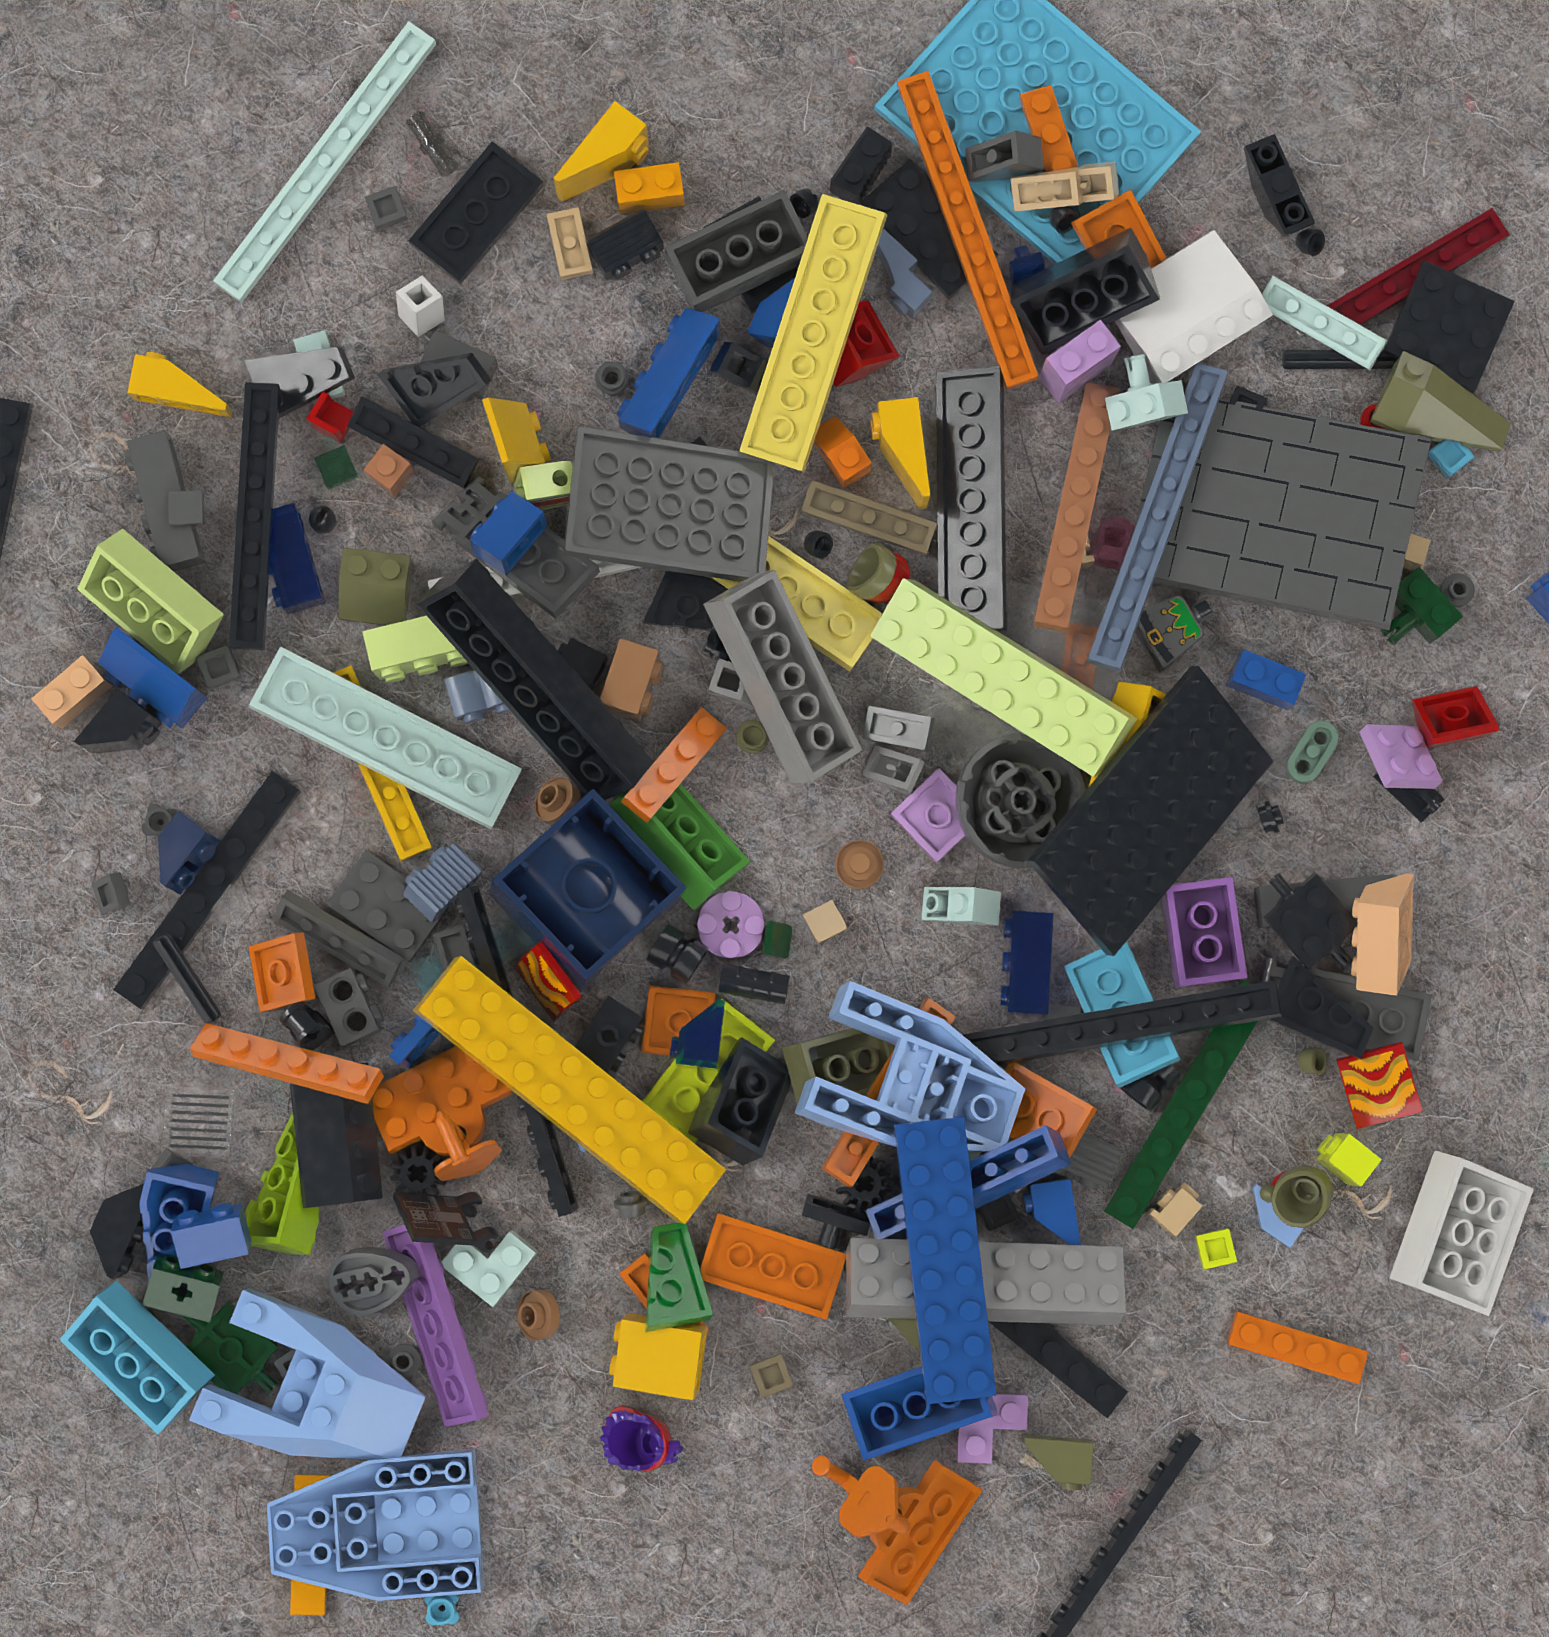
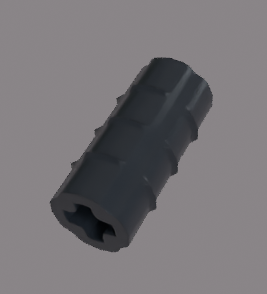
[718,964,790,1004]

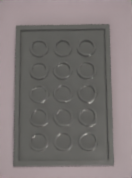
[563,426,775,582]

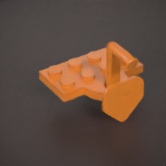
[372,1046,514,1181]
[812,1456,983,1605]

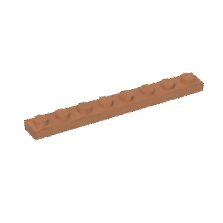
[1034,382,1119,633]

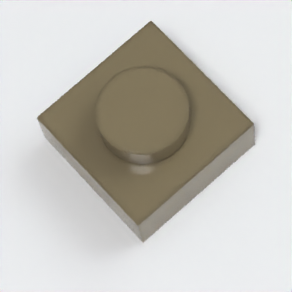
[749,1353,794,1398]

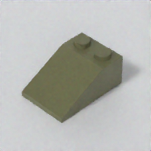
[782,1028,894,1105]

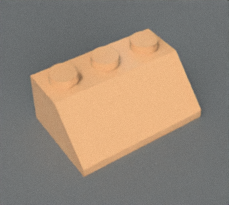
[1351,873,1414,996]

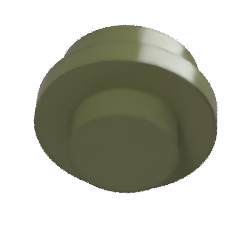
[736,720,769,754]

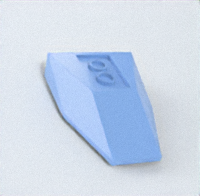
[267,1448,485,1601]

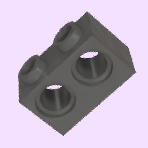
[314,968,384,1047]

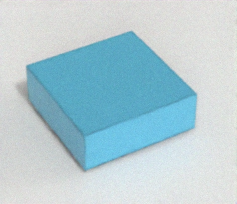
[1428,439,1475,479]

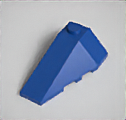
[139,1164,220,1288]

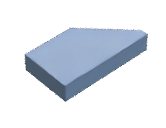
[1252,1184,1303,1248]

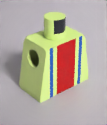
[514,460,572,510]

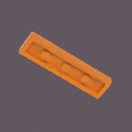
[621,707,727,823]
[1226,1311,1368,1384]

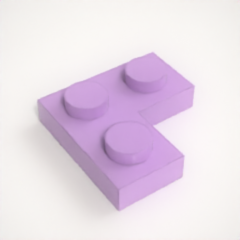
[957,1393,1028,1464]

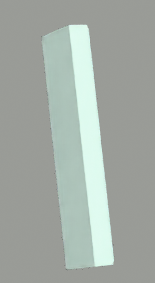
[1262,276,1388,370]

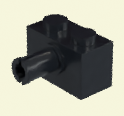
[575,996,645,1074]

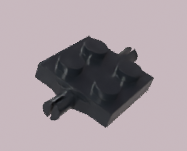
[1263,873,1358,969]

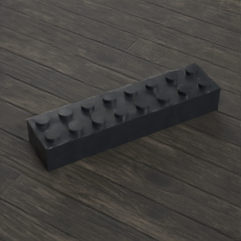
[417,559,653,800]

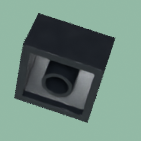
[74,689,163,753]

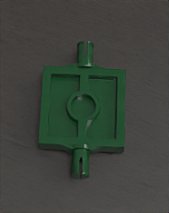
[182,1301,280,1395]

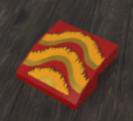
[514,941,582,1022]
[1336,1041,1423,1129]

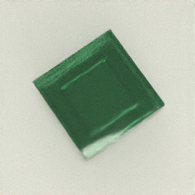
[314,445,358,490]

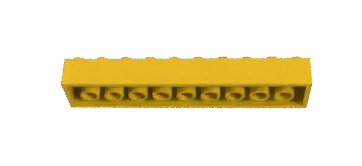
[413,956,727,1224]

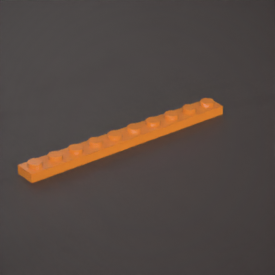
[897,71,1039,390]

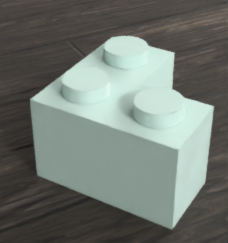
[442,1230,539,1307]

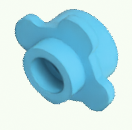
[424,1595,460,1625]

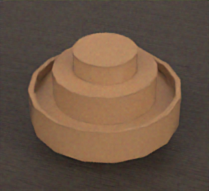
[534,776,580,826]
[835,840,884,890]
[516,1289,560,1341]

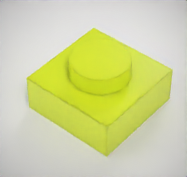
[1194,1228,1237,1269]

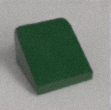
[763,921,792,959]

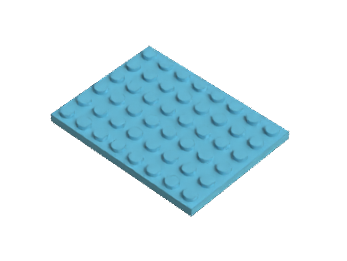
[874,0,1201,264]

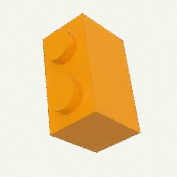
[614,162,685,215]

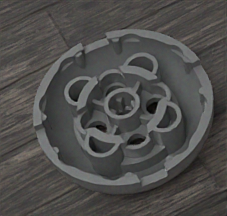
[955,733,1086,869]

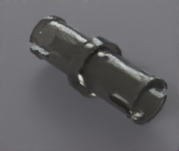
[406,111,459,177]

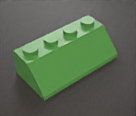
[609,784,750,911]

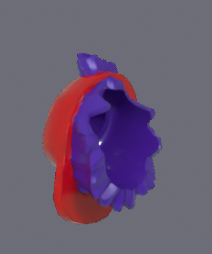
[600,1405,683,1472]

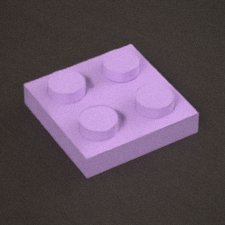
[1359,724,1442,789]
[890,768,965,863]

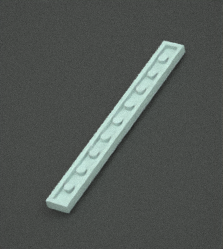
[213,21,436,303]

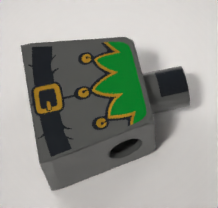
[1135,595,1213,673]

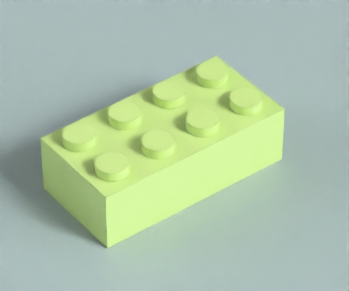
[77,529,224,674]
[362,616,469,683]

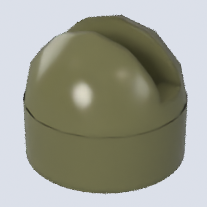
[1297,1047,1327,1074]

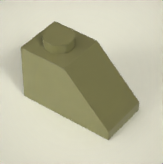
[1022,1434,1094,1490]

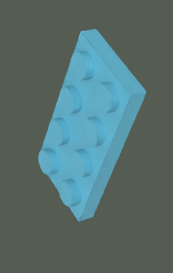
[1064,941,1181,1088]

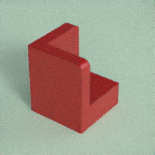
[306,391,353,444]

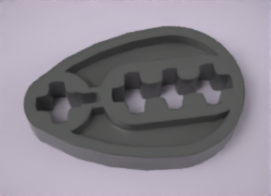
[328,1247,419,1316]

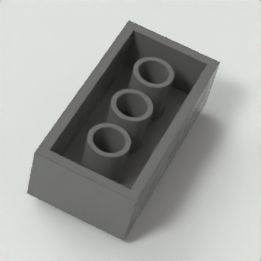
[664,190,808,312]

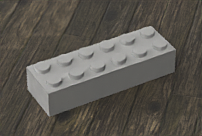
[703,570,862,784]

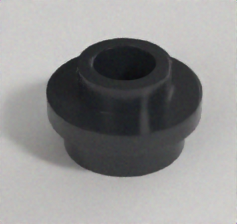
[1257,800,1284,833]

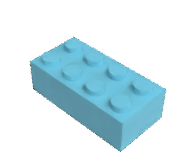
[59,1280,215,1435]

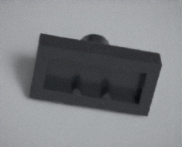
[802,1194,870,1249]

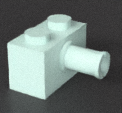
[1105,354,1188,431]

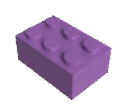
[1161,877,1247,988]

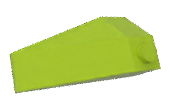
[245,1112,319,1255]

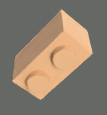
[31,655,113,729]

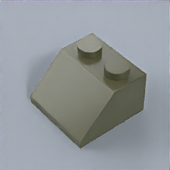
[339,547,414,626]

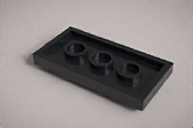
[408,141,544,285]
[861,159,998,300]

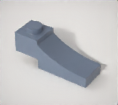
[875,229,932,319]

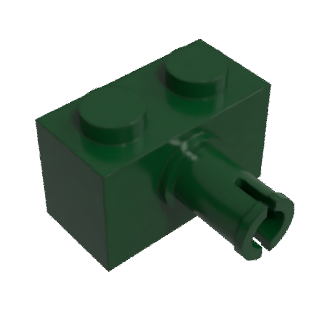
[1380,566,1463,645]

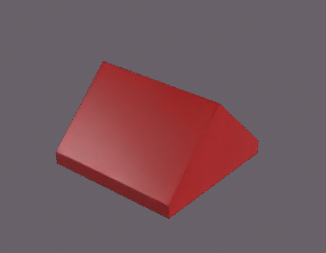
[1412,686,1499,749]

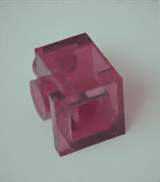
[1093,516,1134,570]

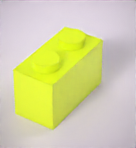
[1316,1133,1382,1187]

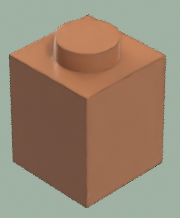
[363,444,414,498]

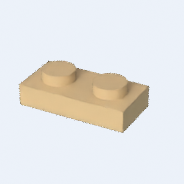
[546,207,593,280]

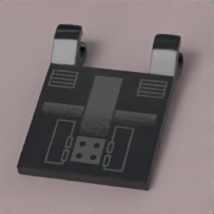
[393,1192,499,1253]

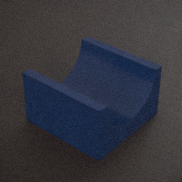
[489,789,687,992]

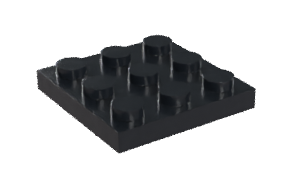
[1382,261,1515,393]

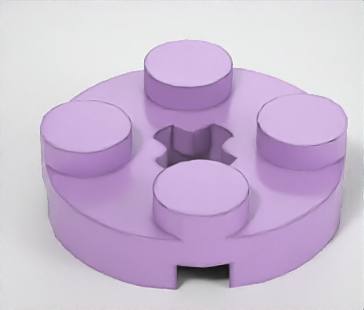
[697,891,765,959]

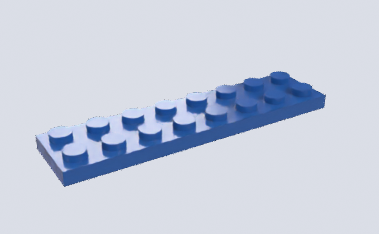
[894,1117,996,1404]

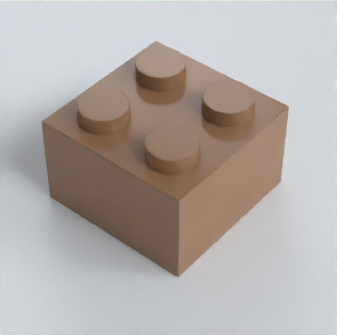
[600,638,665,723]

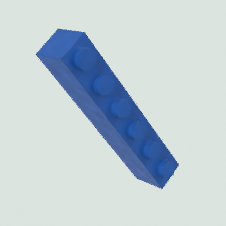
[866,1125,1072,1240]

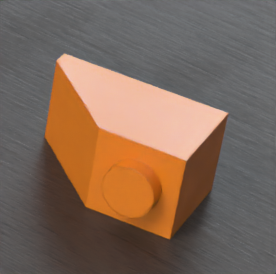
[813,416,872,489]

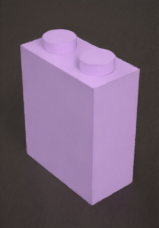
[1039,320,1121,404]

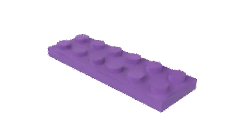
[382,1224,489,1427]

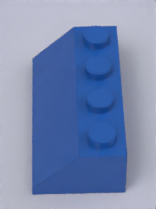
[617,308,720,438]
[841,1366,999,1461]

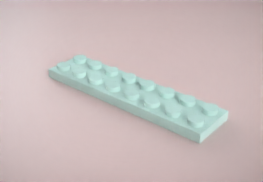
[249,647,522,829]

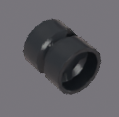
[646,923,709,985]
[1120,1065,1180,1112]

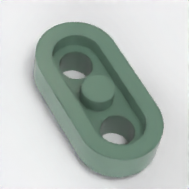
[1286,721,1339,783]

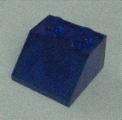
[670,999,725,1071]

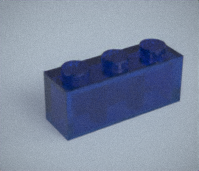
[269,503,326,614]
[999,911,1054,1015]

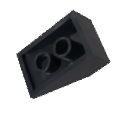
[688,1037,791,1166]

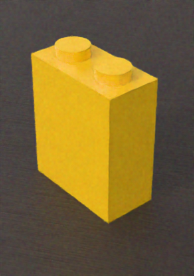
[609,1313,708,1400]

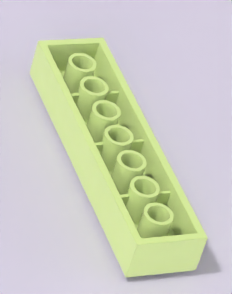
[870,578,1138,777]

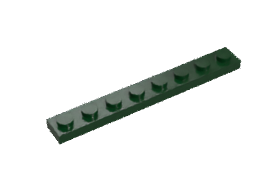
[1104,980,1259,1230]

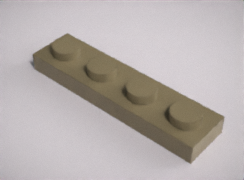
[801,480,937,556]

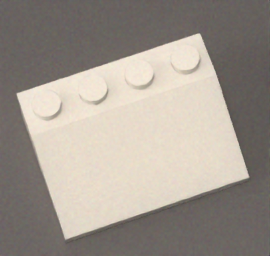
[1115,230,1273,384]
[1389,1151,1534,1316]

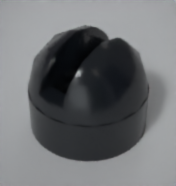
[789,189,818,218]
[1048,206,1078,234]
[1296,228,1325,256]
[309,506,336,534]
[804,531,833,559]

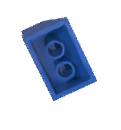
[98,627,207,729]

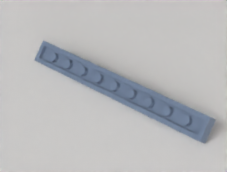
[1088,363,1228,673]

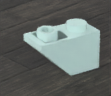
[921,887,1001,925]

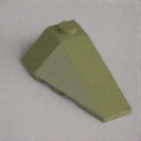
[1370,351,1511,452]

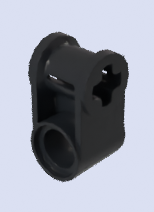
[280,1002,335,1051]

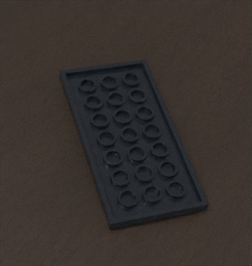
[1027,666,1274,956]

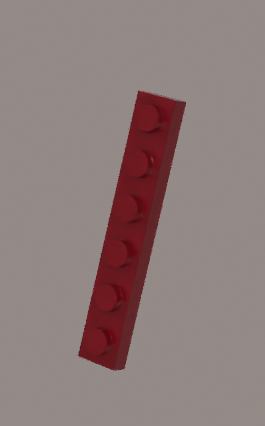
[1327,208,1510,325]

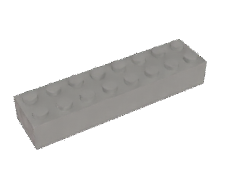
[846,1238,1126,1325]

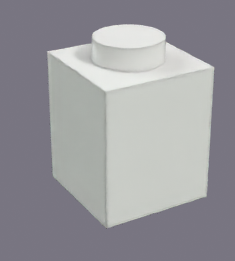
[396,275,445,337]

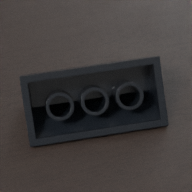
[1010,228,1160,355]
[290,1062,383,1208]

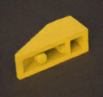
[127,352,232,418]

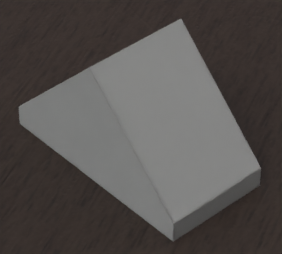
[862,745,925,797]

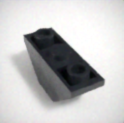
[1244,134,1315,237]
[89,1183,144,1279]

